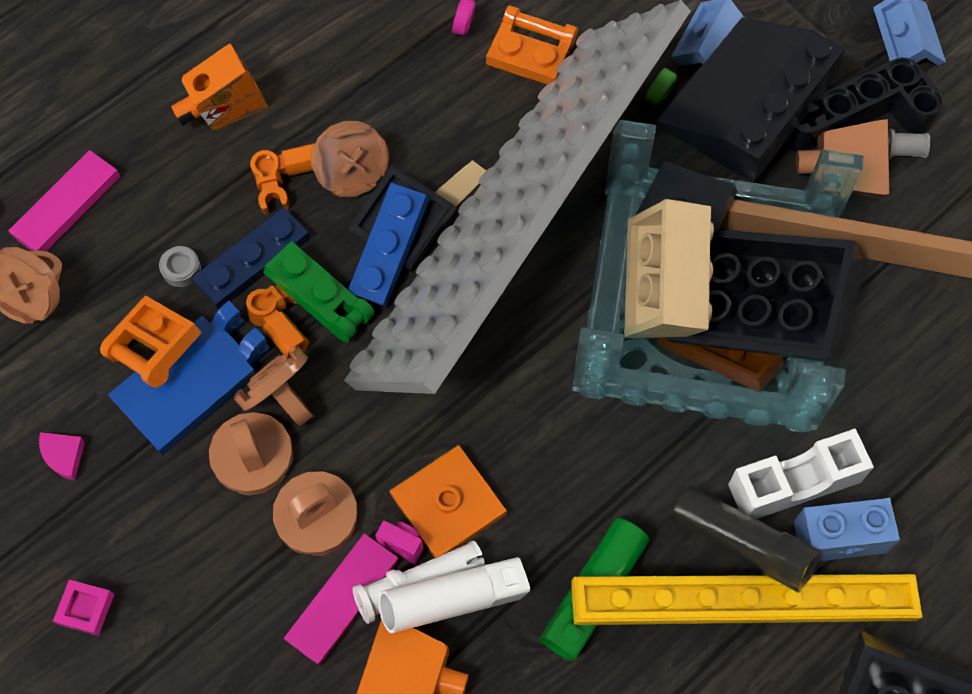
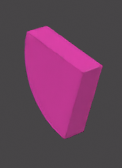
[39,432,85,481]

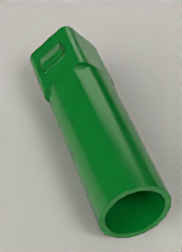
[538,518,650,661]

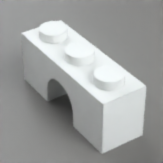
[728,429,874,523]

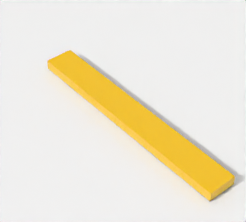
[571,574,923,625]

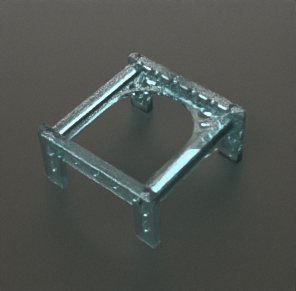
[572,120,864,432]

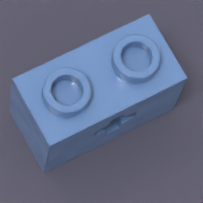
[794,498,900,563]

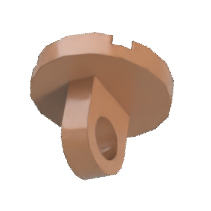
[311,121,389,197]
[0,247,62,323]
[234,346,314,427]
[209,412,294,496]
[273,471,358,556]

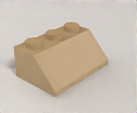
[624,199,714,338]

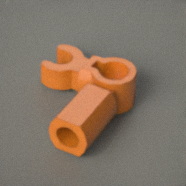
[250,143,315,215]
[246,285,309,358]

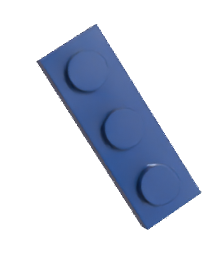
[348,183,430,308]

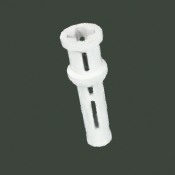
[352,541,485,624]

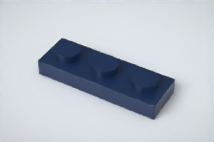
[192,207,310,310]

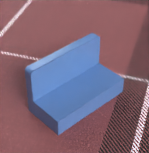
[671,0,745,67]
[873,0,946,66]

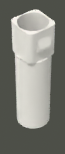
[379,557,530,633]

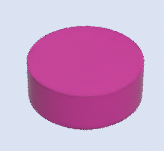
[452,0,476,36]

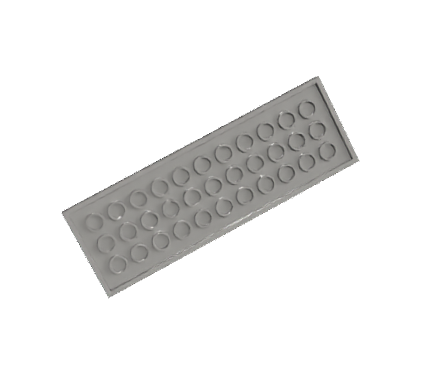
[344,0,691,394]

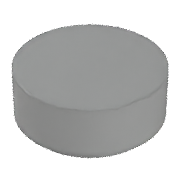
[159,246,201,287]

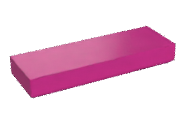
[8,150,121,252]
[284,533,399,666]

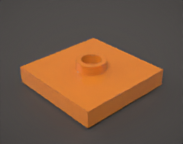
[389,445,507,558]

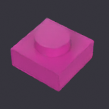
[375,520,424,565]
[53,580,114,636]

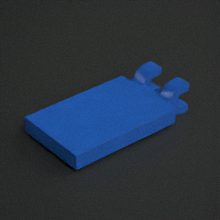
[108,301,271,456]

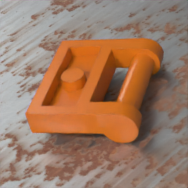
[486,5,578,85]
[100,295,202,388]

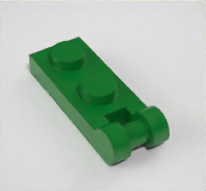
[263,241,375,342]

